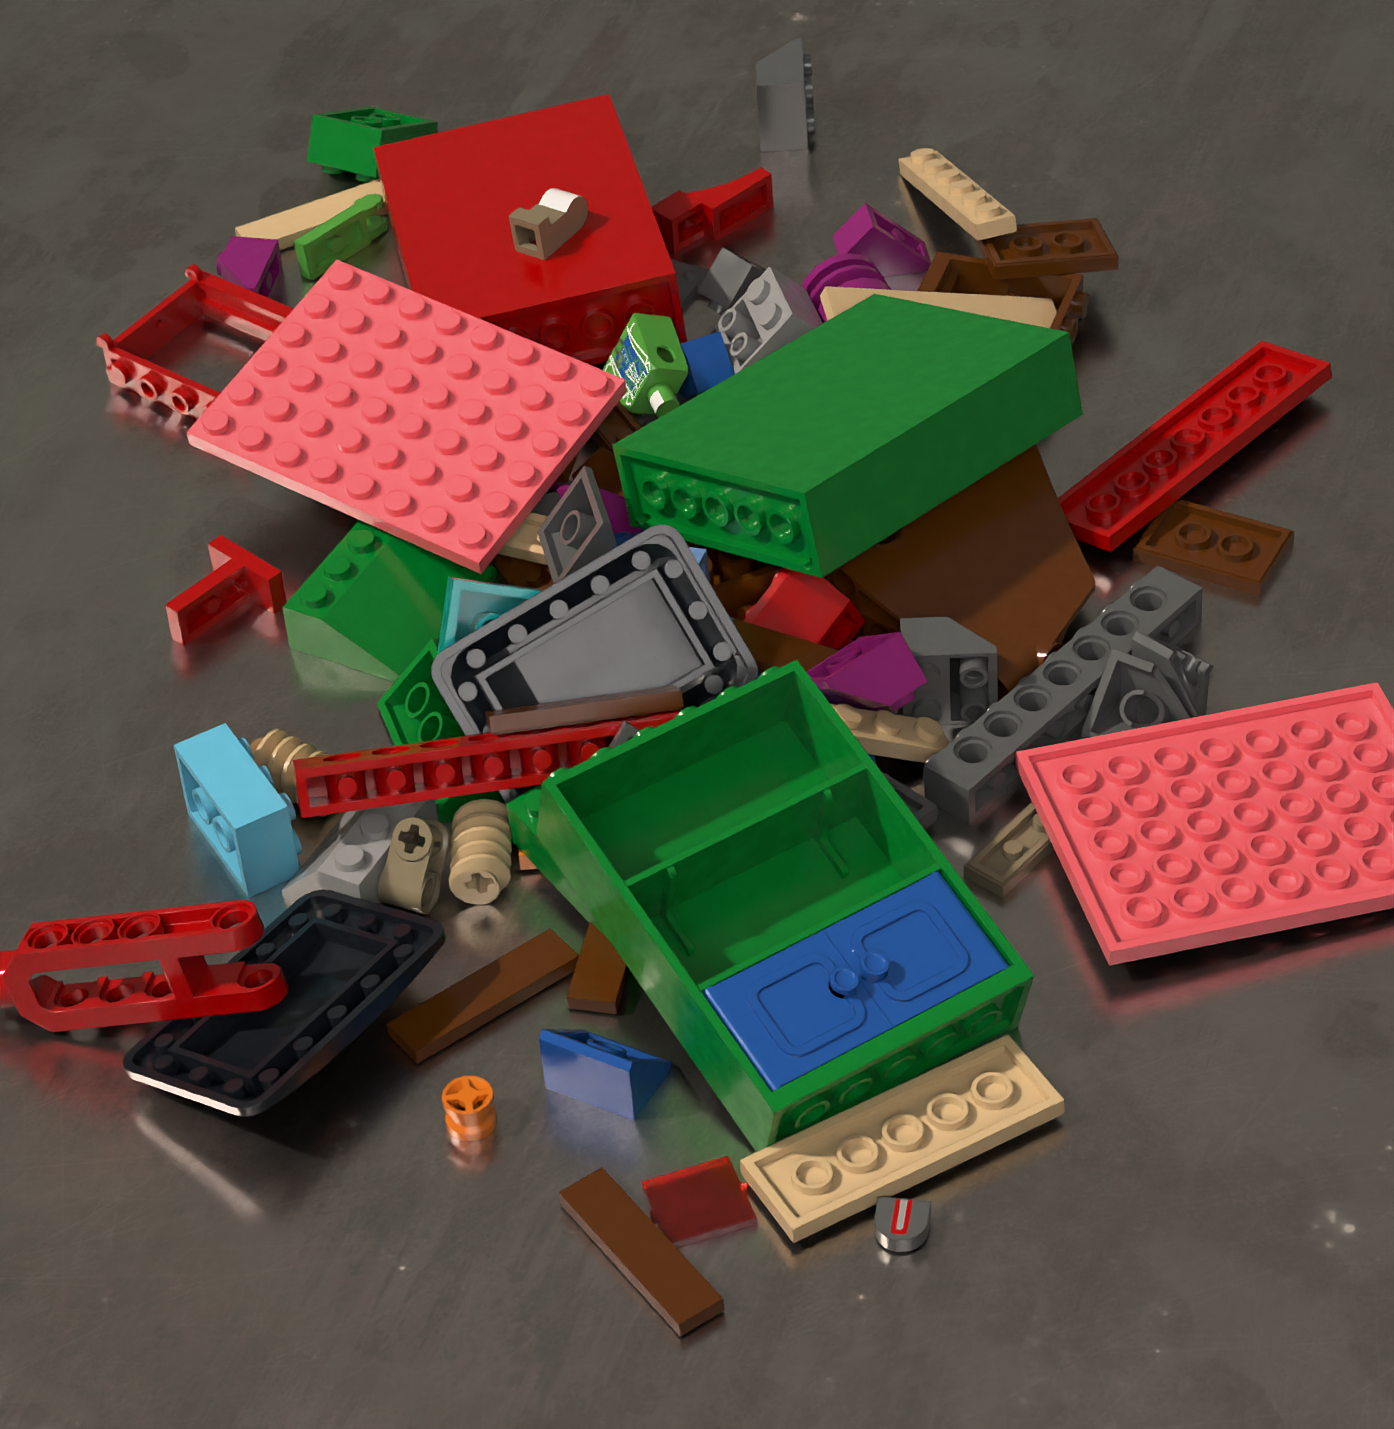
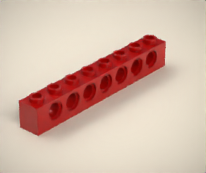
[293,710,680,818]

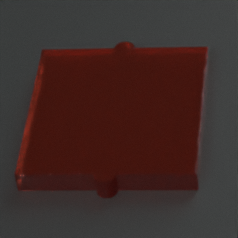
[641,1156,757,1249]

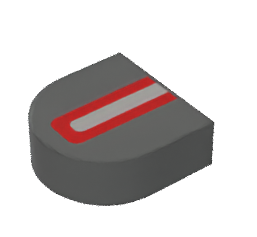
[874,1196,931,1252]

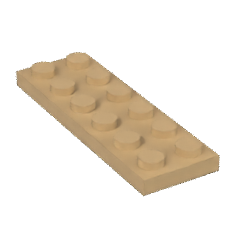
[740,1034,1064,1243]

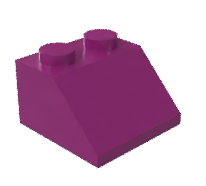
[806,632,927,711]

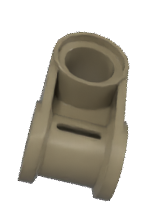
[377,817,451,915]

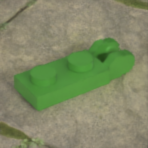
[294,193,389,280]

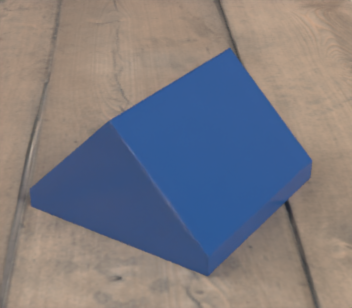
[539,1029,672,1121]

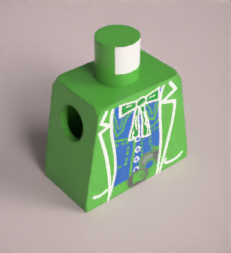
[603,313,688,418]

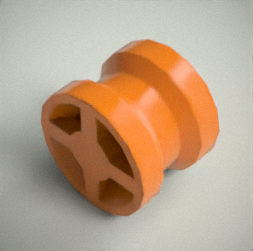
[442,1076,497,1141]

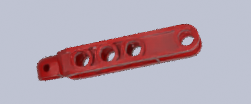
[0,900,289,1032]

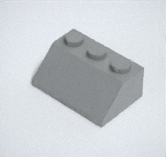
[282,799,438,905]

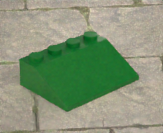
[282,520,498,682]

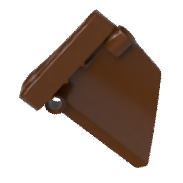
[825,444,1095,701]

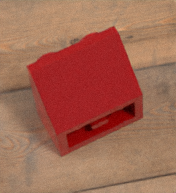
[743,568,865,650]

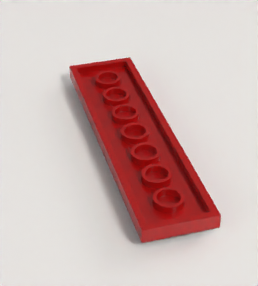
[1058,341,1332,552]

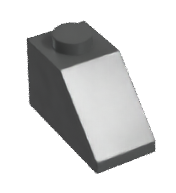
[697,247,767,315]

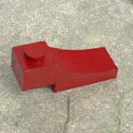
[651,167,774,254]

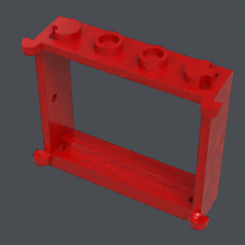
[96,264,294,420]

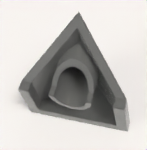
[1132,631,1214,718]
[1079,648,1190,739]

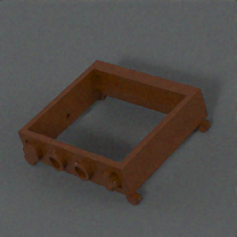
[917,251,1089,343]

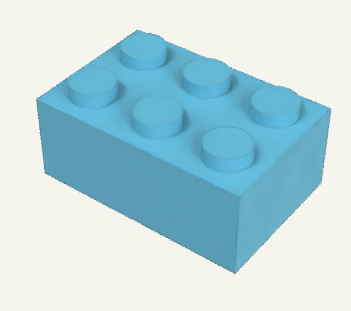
[174,723,302,898]

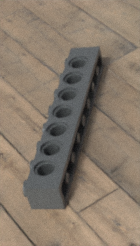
[923,565,1203,825]

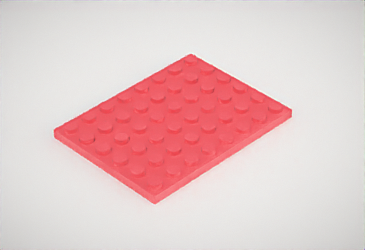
[186,260,627,574]
[1015,682,1394,966]

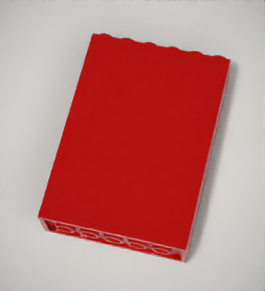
[373,94,687,365]

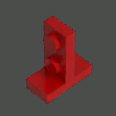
[165,535,287,646]

